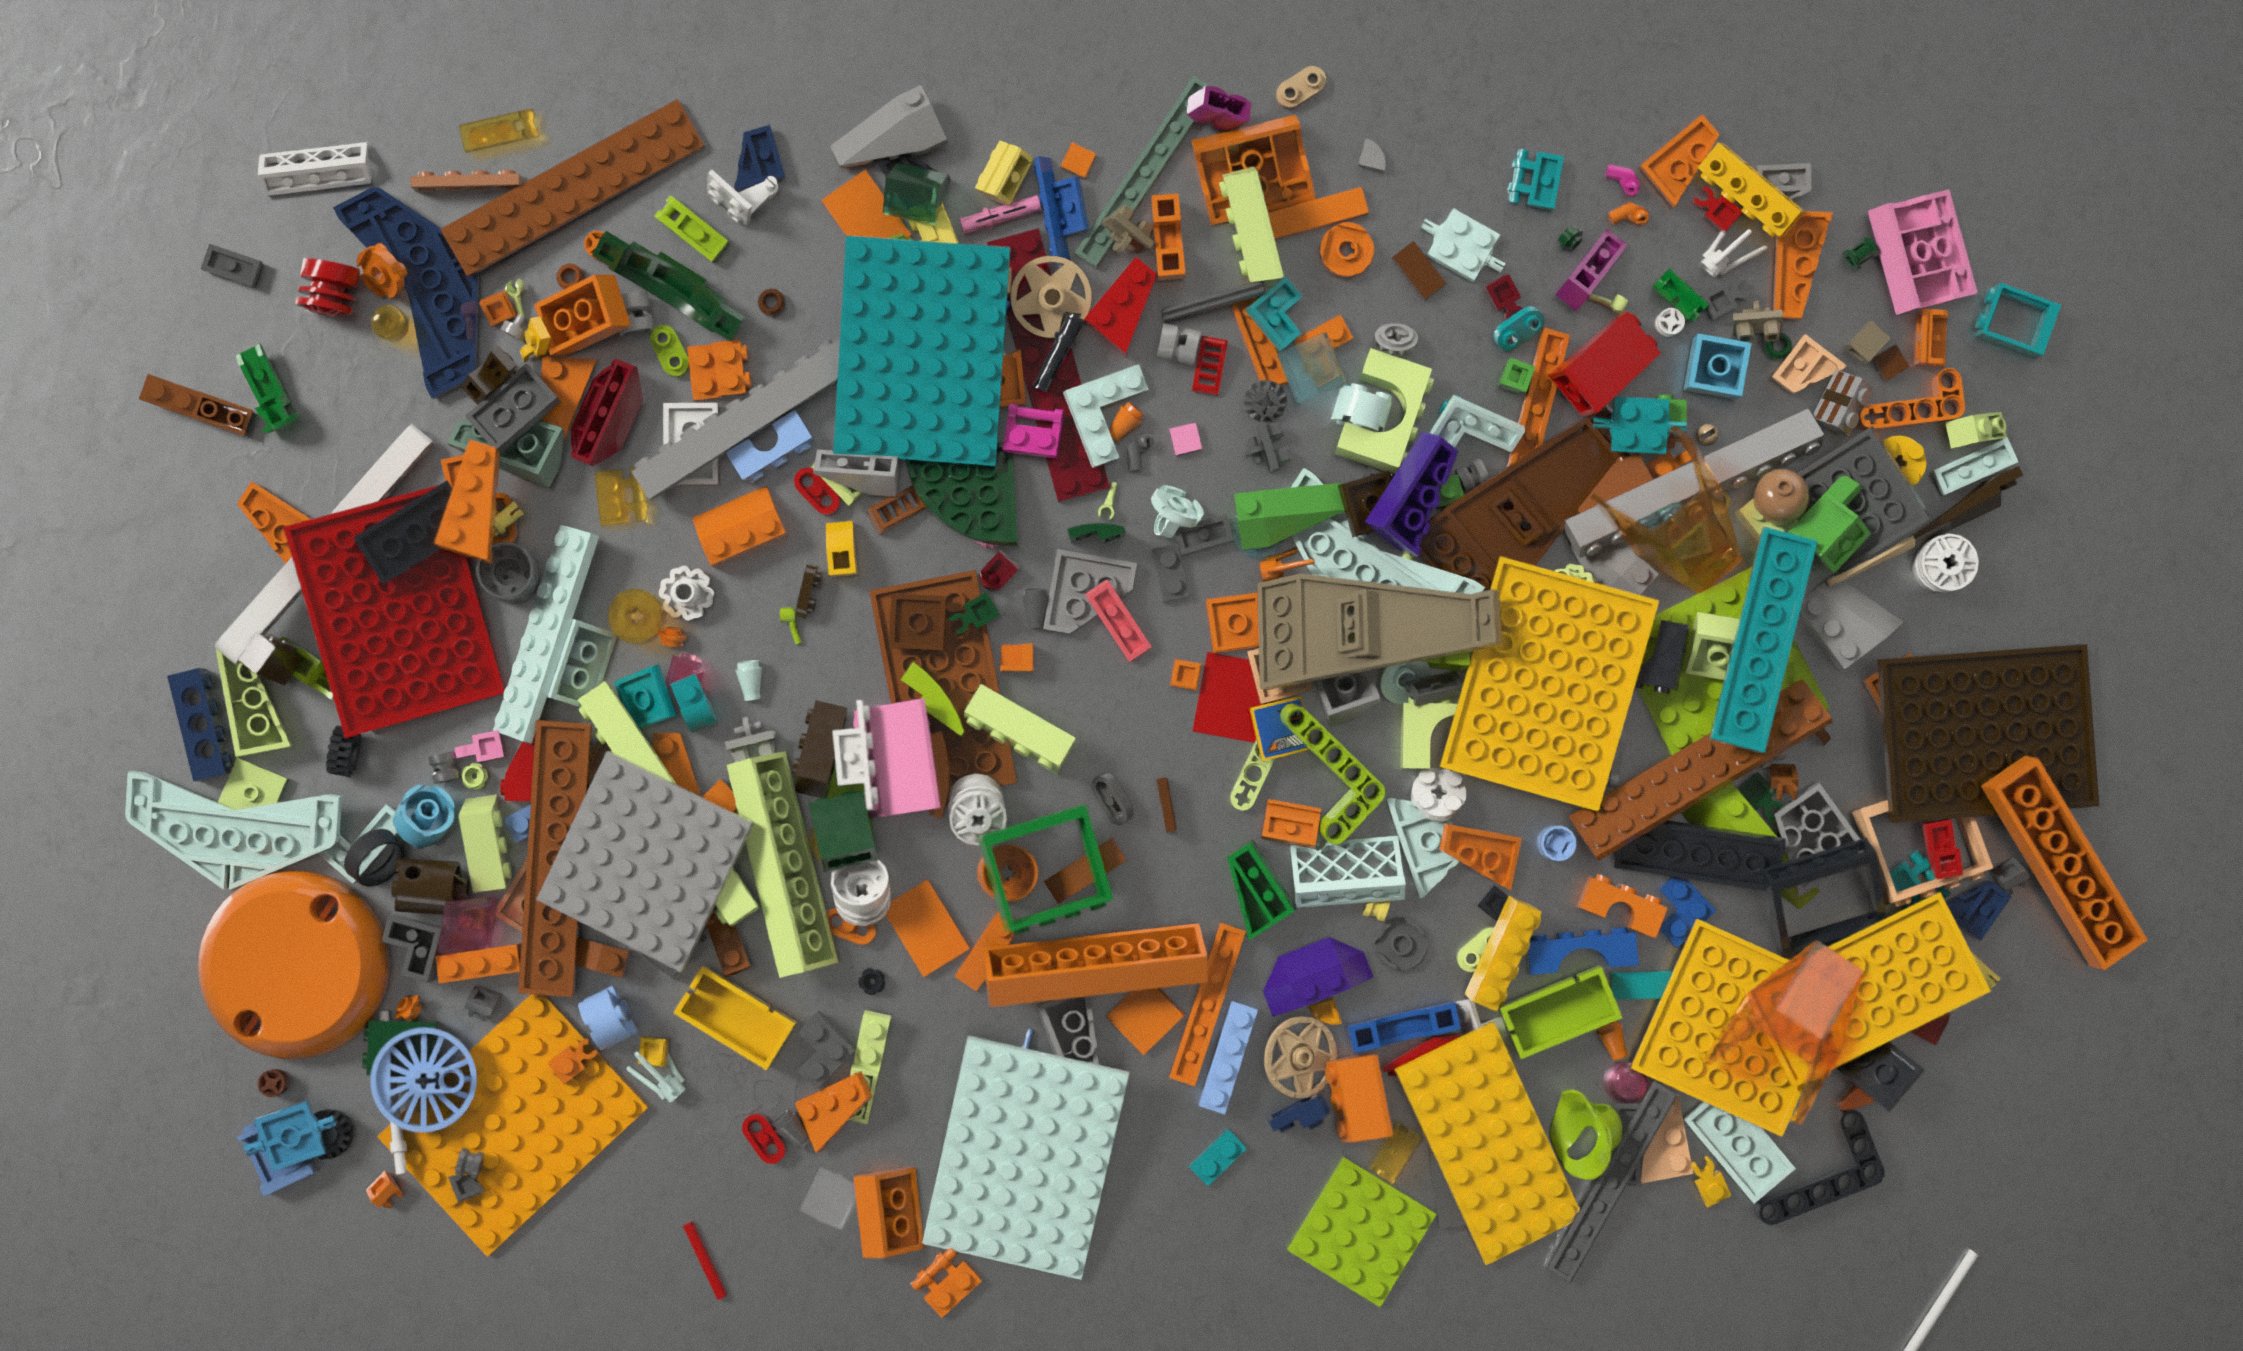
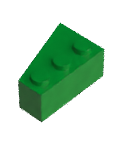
[1227,840,1297,940]

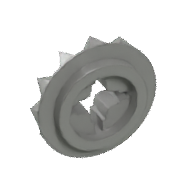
[1375,323,1418,356]

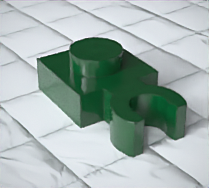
[949,592,1000,634]
[1737,772,1784,821]

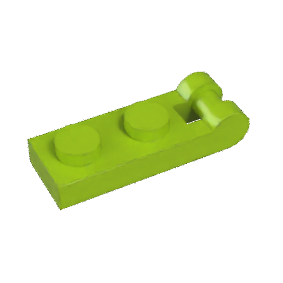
[654,195,730,263]

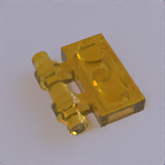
[594,467,648,526]

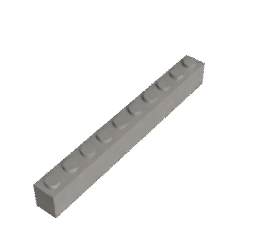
[631,339,840,501]
[1565,409,1824,558]

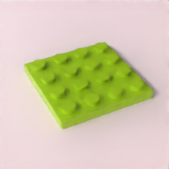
[1287,1156,1437,1307]

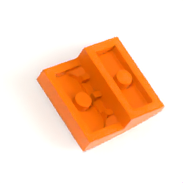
[1105,988,1185,1055]

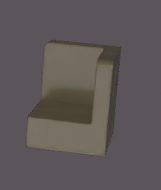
[1844,320,1890,365]

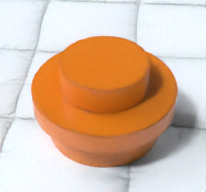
[659,627,687,647]

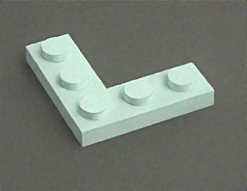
[1063,364,1148,468]
[1430,395,1525,453]
[318,804,398,884]

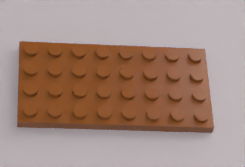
[869,570,1017,791]

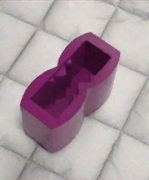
[1187,86,1252,132]

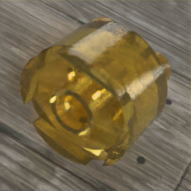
[608,589,666,645]

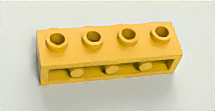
[1698,142,1805,238]
[1465,896,1542,1011]

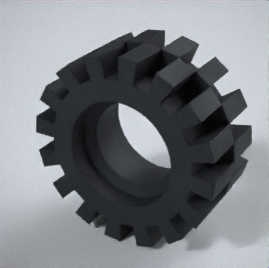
[326,725,361,777]
[313,1109,354,1160]

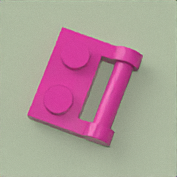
[1003,403,1064,459]

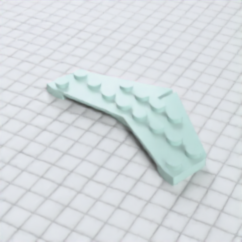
[1291,468,1485,615]
[125,771,342,890]

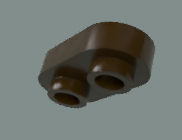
[795,564,822,619]

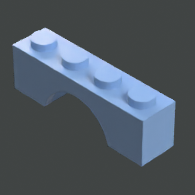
[1198,1000,1258,1114]

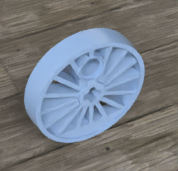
[370,1027,477,1132]

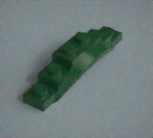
[592,231,745,342]

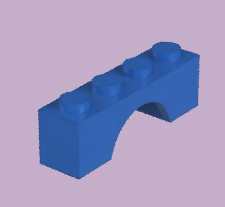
[1525,927,1639,975]
[1346,1001,1461,1054]

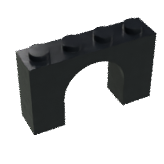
[1634,620,1690,695]

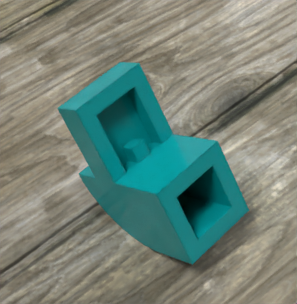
[670,673,718,733]

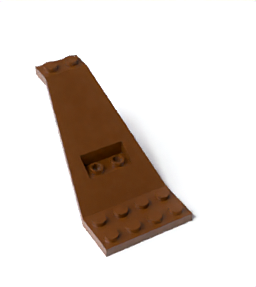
[1419,404,1629,591]

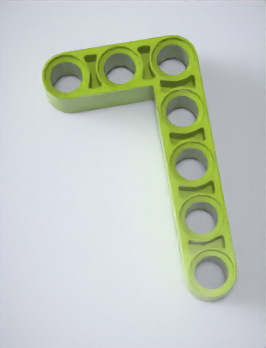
[1280,704,1386,845]

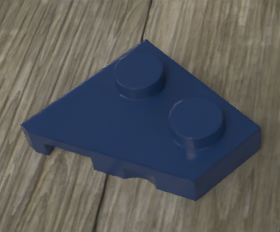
[734,125,786,192]
[1946,880,2012,941]

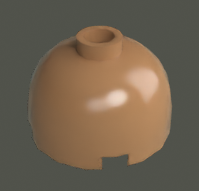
[1753,469,1809,525]

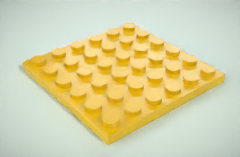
[1630,919,1806,1137]

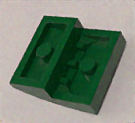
[1067,523,1126,545]

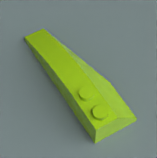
[1681,783,1820,909]

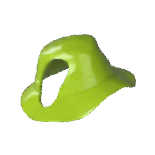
[1549,1090,1622,1180]

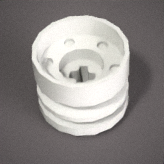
[1911,534,1979,594]
[948,774,1007,845]
[831,859,891,926]

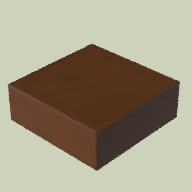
[1872,344,1910,382]

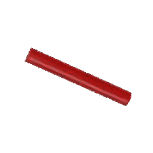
[683,1221,727,1300]

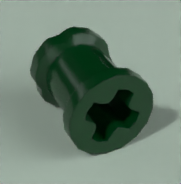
[1843,236,1880,271]

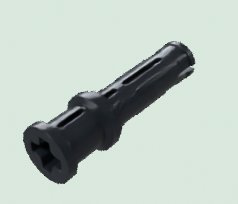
[1032,311,1088,393]

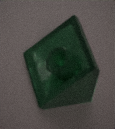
[883,163,949,225]

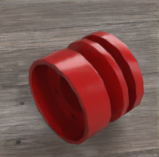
[295,258,360,317]

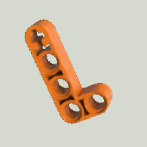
[1857,368,1965,431]

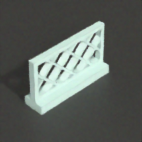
[1290,836,1405,908]

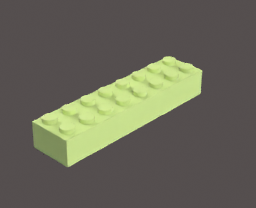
[727,751,838,978]

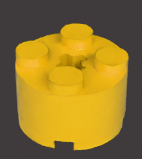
[1883,436,1926,486]

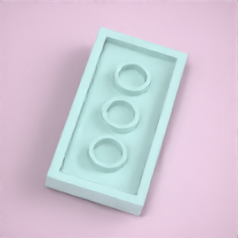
[1683,1101,1796,1204]

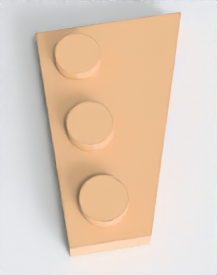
[1641,1092,1693,1183]

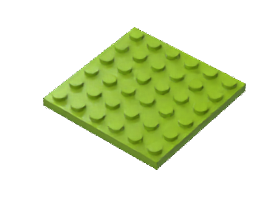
[1637,566,1830,756]

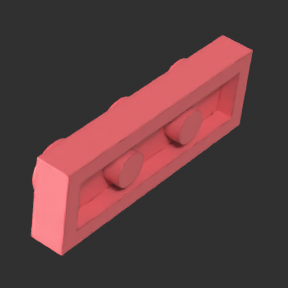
[1084,580,1152,662]

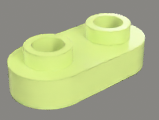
[1456,927,1494,972]

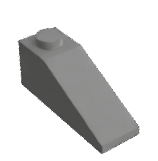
[813,449,900,497]

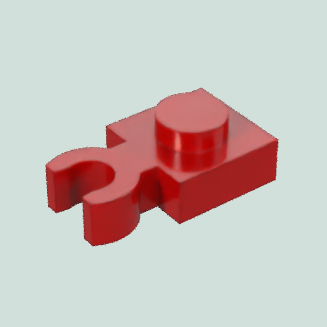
[1693,186,1743,234]

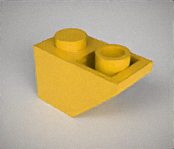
[826,521,858,578]

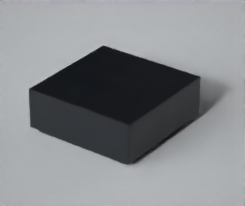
[1476,885,1508,922]

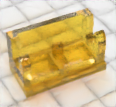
[1369,1123,1424,1184]

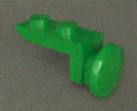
[235,343,299,434]

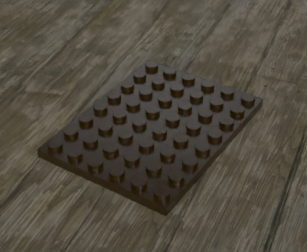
[1877,644,2100,823]

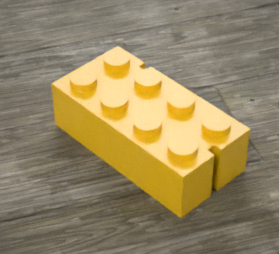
[673,965,798,1070]

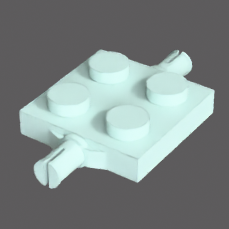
[1420,208,1506,282]

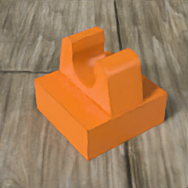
[366,1171,403,1209]

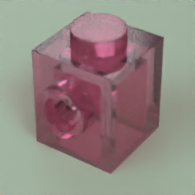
[665,652,704,689]

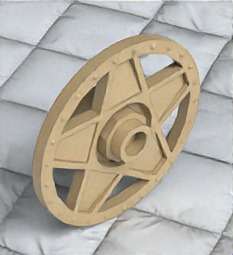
[1010,256,1092,338]
[1264,1016,1337,1098]

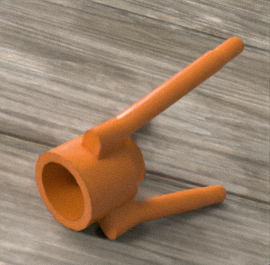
[1260,547,1315,582]

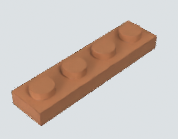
[410,170,523,192]

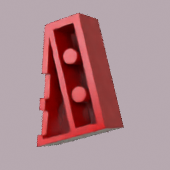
[1084,257,1157,357]

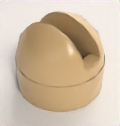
[1696,424,1719,446]

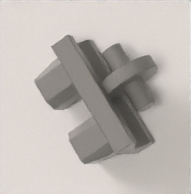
[725,716,777,762]

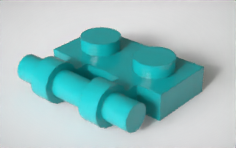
[1508,149,1564,211]
[1889,850,1951,909]

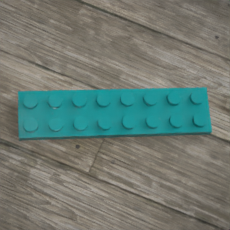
[1709,527,1817,753]

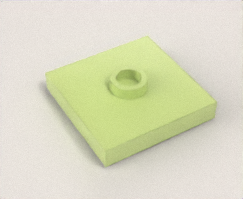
[218,758,289,810]

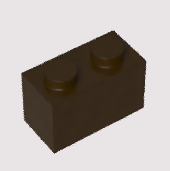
[238,632,304,686]

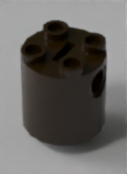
[391,858,470,915]

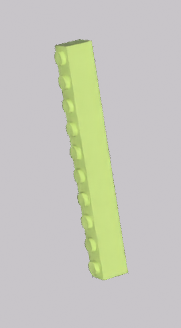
[578,681,760,926]

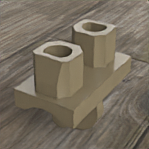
[1101,205,1155,254]
[1732,301,1783,343]

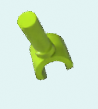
[780,607,801,644]

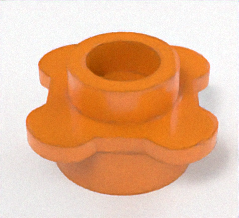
[395,995,422,1021]

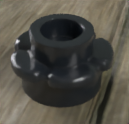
[859,968,885,995]

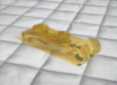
[459,109,539,153]

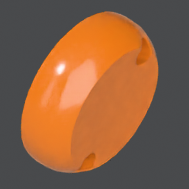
[198,870,391,1060]

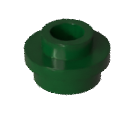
[1558,226,1583,251]
[1764,333,1792,360]

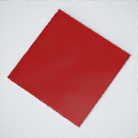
[1192,652,1281,743]

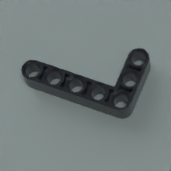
[1754,1109,1885,1225]

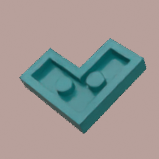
[1245,276,1303,352]

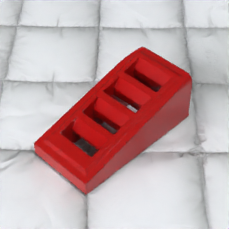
[1192,336,1228,396]

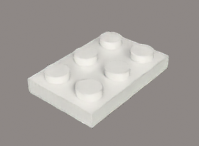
[663,403,719,485]

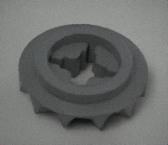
[1244,380,1287,422]

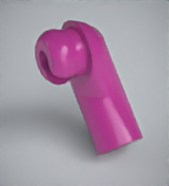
[1606,164,1641,196]

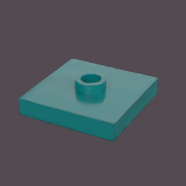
[614,664,676,730]

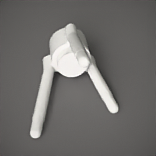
[1701,227,1767,278]

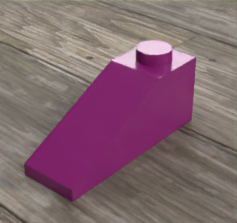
[1555,229,1628,311]

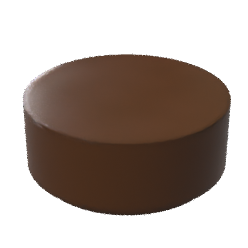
[1811,728,1831,746]

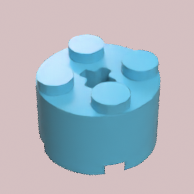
[393,784,455,849]

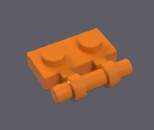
[911,1248,982,1318]

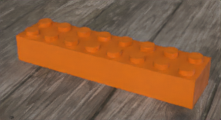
[1981,756,2148,971]
[983,923,1208,1007]

